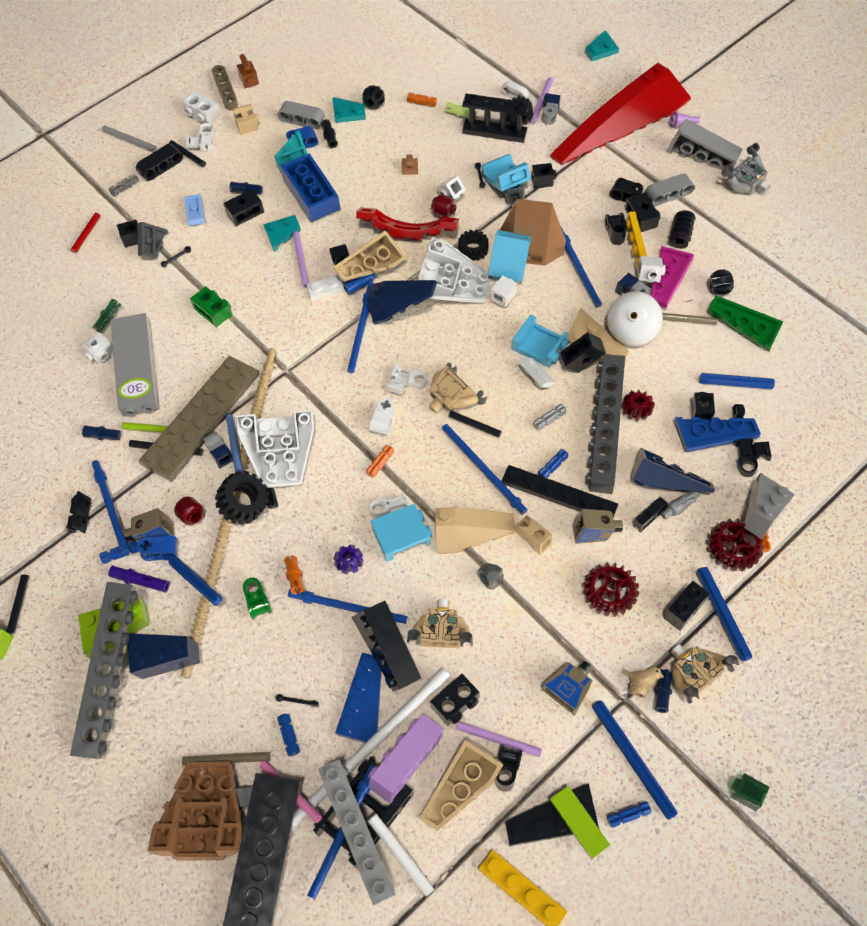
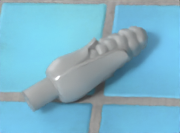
[661,491,700,519]

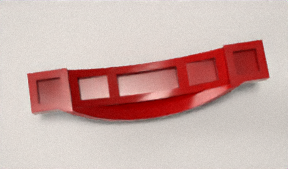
[356,207,459,241]

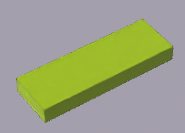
[550,786,610,860]

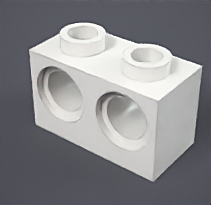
[182,91,221,124]

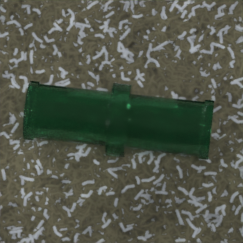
[92,299,121,333]

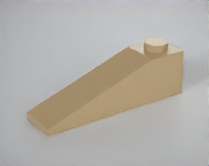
[333,230,407,282]
[435,507,515,554]
[419,738,504,831]

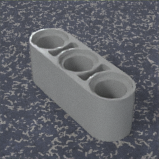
[277,101,325,129]
[644,173,695,206]

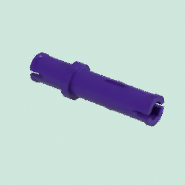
[108,565,170,593]

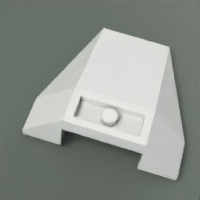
[417,237,492,304]
[236,410,314,488]

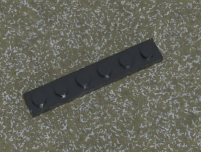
[502,465,619,518]

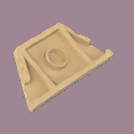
[567,309,629,364]

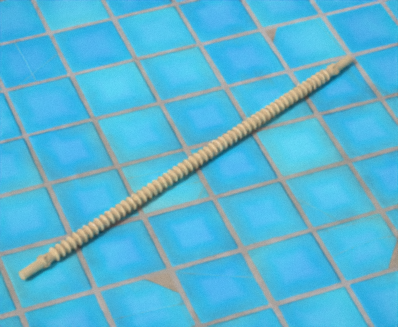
[181,348,276,678]

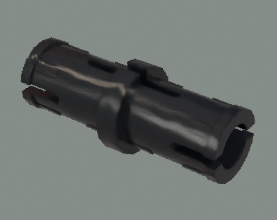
[321,119,338,148]

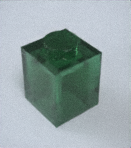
[730,773,770,812]

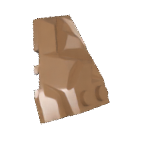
[147,761,243,861]

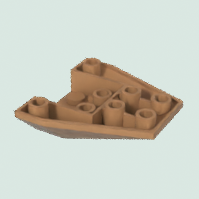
[500,199,566,266]

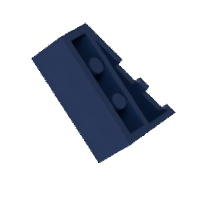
[128,633,200,679]

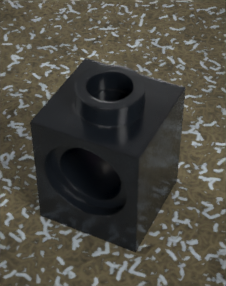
[531,163,556,189]
[117,219,138,248]
[691,392,715,419]

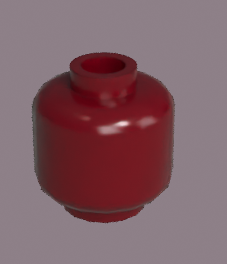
[431,194,457,217]
[174,496,204,525]

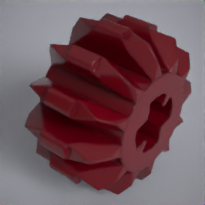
[622,389,655,422]

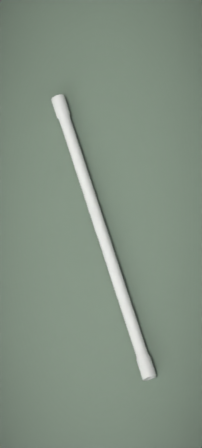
[227,667,450,882]

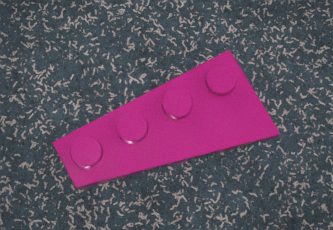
[651,246,694,308]

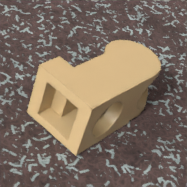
[515,516,553,555]

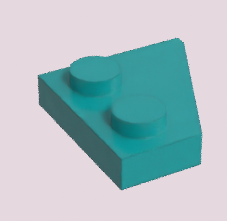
[332,97,366,123]
[274,131,308,172]

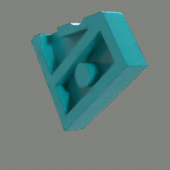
[585,31,619,62]
[263,215,301,252]

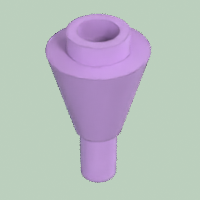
[669,111,700,128]

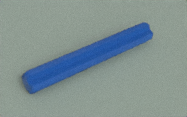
[700,373,775,389]
[168,556,223,606]

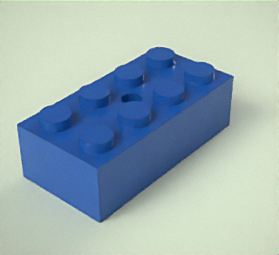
[280,153,340,222]

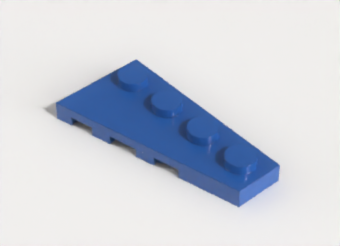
[674,417,761,452]
[335,652,382,743]

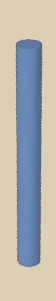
[226,414,243,473]

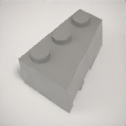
[744,473,795,539]

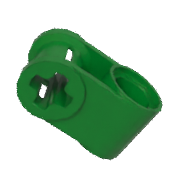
[243,577,272,620]

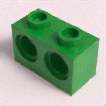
[190,286,232,328]

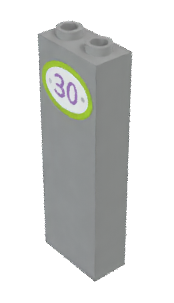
[110,313,160,417]

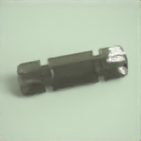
[108,174,139,197]

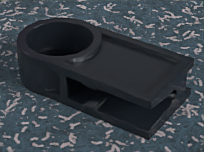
[633,497,669,533]

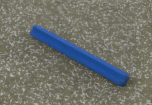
[697,567,753,662]

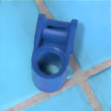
[286,126,318,148]
[137,535,177,561]

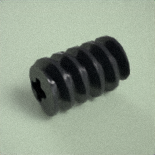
[669,210,696,249]

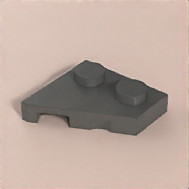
[137,222,168,260]

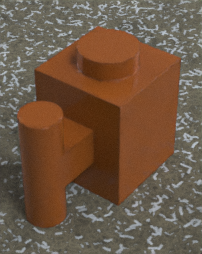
[237,54,259,88]

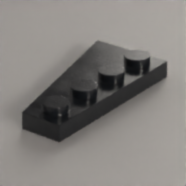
[505,783,599,847]

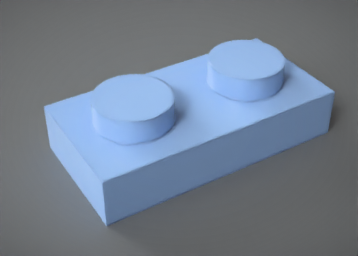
[184,194,205,225]

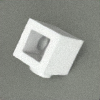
[437,176,466,201]
[637,256,665,283]
[490,275,517,308]
[82,332,113,365]

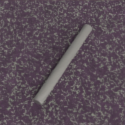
[102,125,157,152]

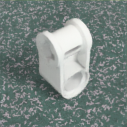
[369,397,395,435]

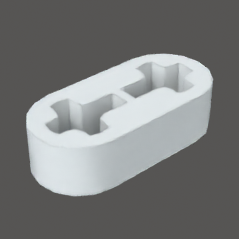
[501,80,530,99]

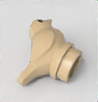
[622,667,664,698]

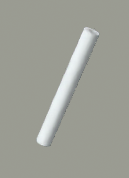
[367,813,434,896]

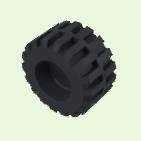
[215,471,269,525]

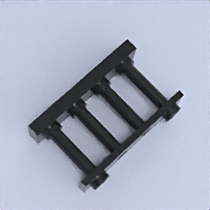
[462,93,529,143]
[313,757,414,869]

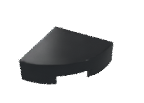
[732,404,745,418]

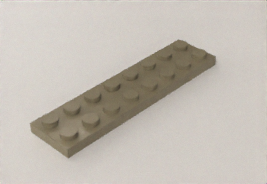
[138,355,260,481]

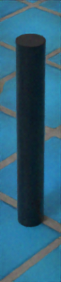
[169,140,206,167]
[448,410,502,438]
[6,574,29,634]

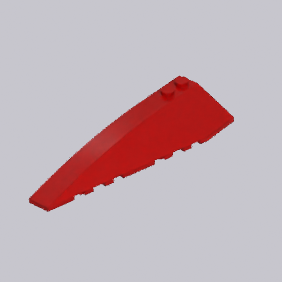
[550,63,691,166]

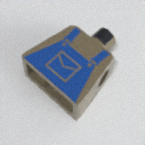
[123,508,175,545]
[573,509,623,544]
[542,660,592,716]

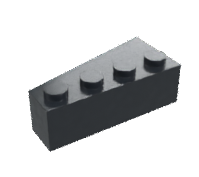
[351,600,421,691]

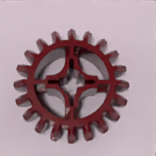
[708,518,764,572]
[583,562,639,617]

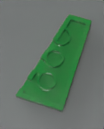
[708,295,784,351]

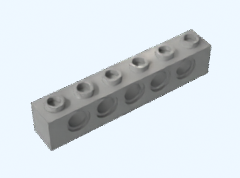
[318,759,395,907]

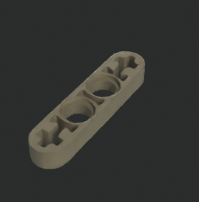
[212,65,238,110]

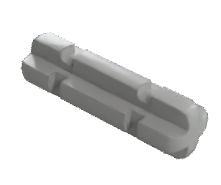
[533,404,566,430]

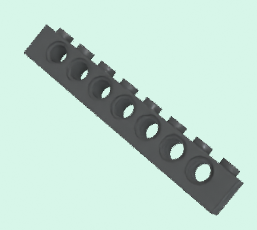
[586,354,625,494]
[70,582,138,759]

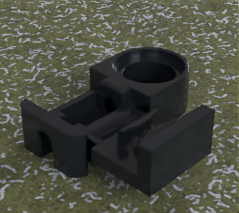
[735,438,772,477]

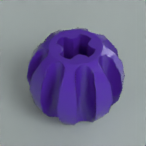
[333,544,364,575]

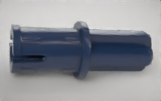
[229,182,263,195]
[82,425,121,441]
[655,669,672,713]

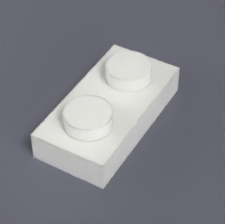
[306,275,345,301]
[519,357,555,388]

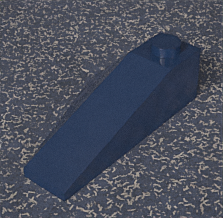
[367,280,437,325]
[632,447,715,493]

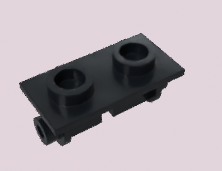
[66,491,92,534]

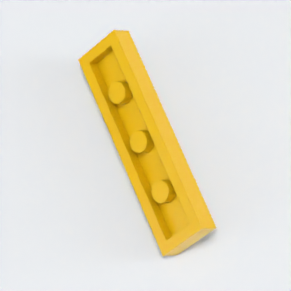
[625,211,647,269]
[478,850,568,926]

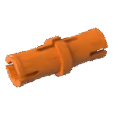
[284,555,304,594]

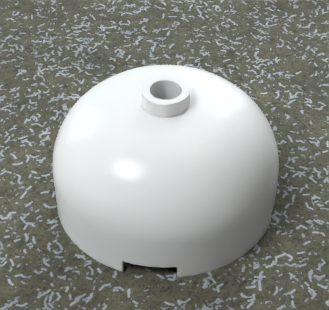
[607,291,663,347]

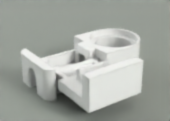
[186,123,214,152]
[386,363,428,396]
[368,492,408,519]

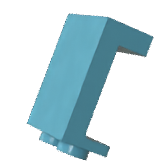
[482,154,531,191]
[488,230,532,282]
[512,314,569,368]
[371,503,432,562]

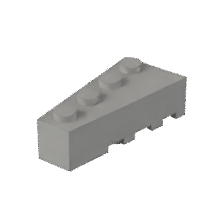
[666,118,743,170]

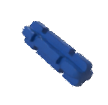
[538,449,568,478]
[99,540,138,564]
[277,714,300,756]
[607,801,652,828]

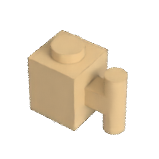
[233,104,259,135]

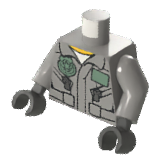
[721,143,770,195]

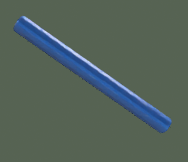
[592,700,678,820]

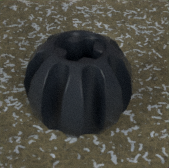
[362,85,385,109]
[709,269,734,296]

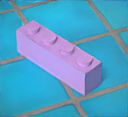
[368,714,444,804]

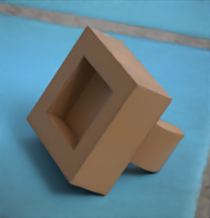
[402,154,418,175]

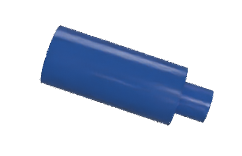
[343,273,377,295]

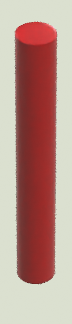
[70,212,100,253]

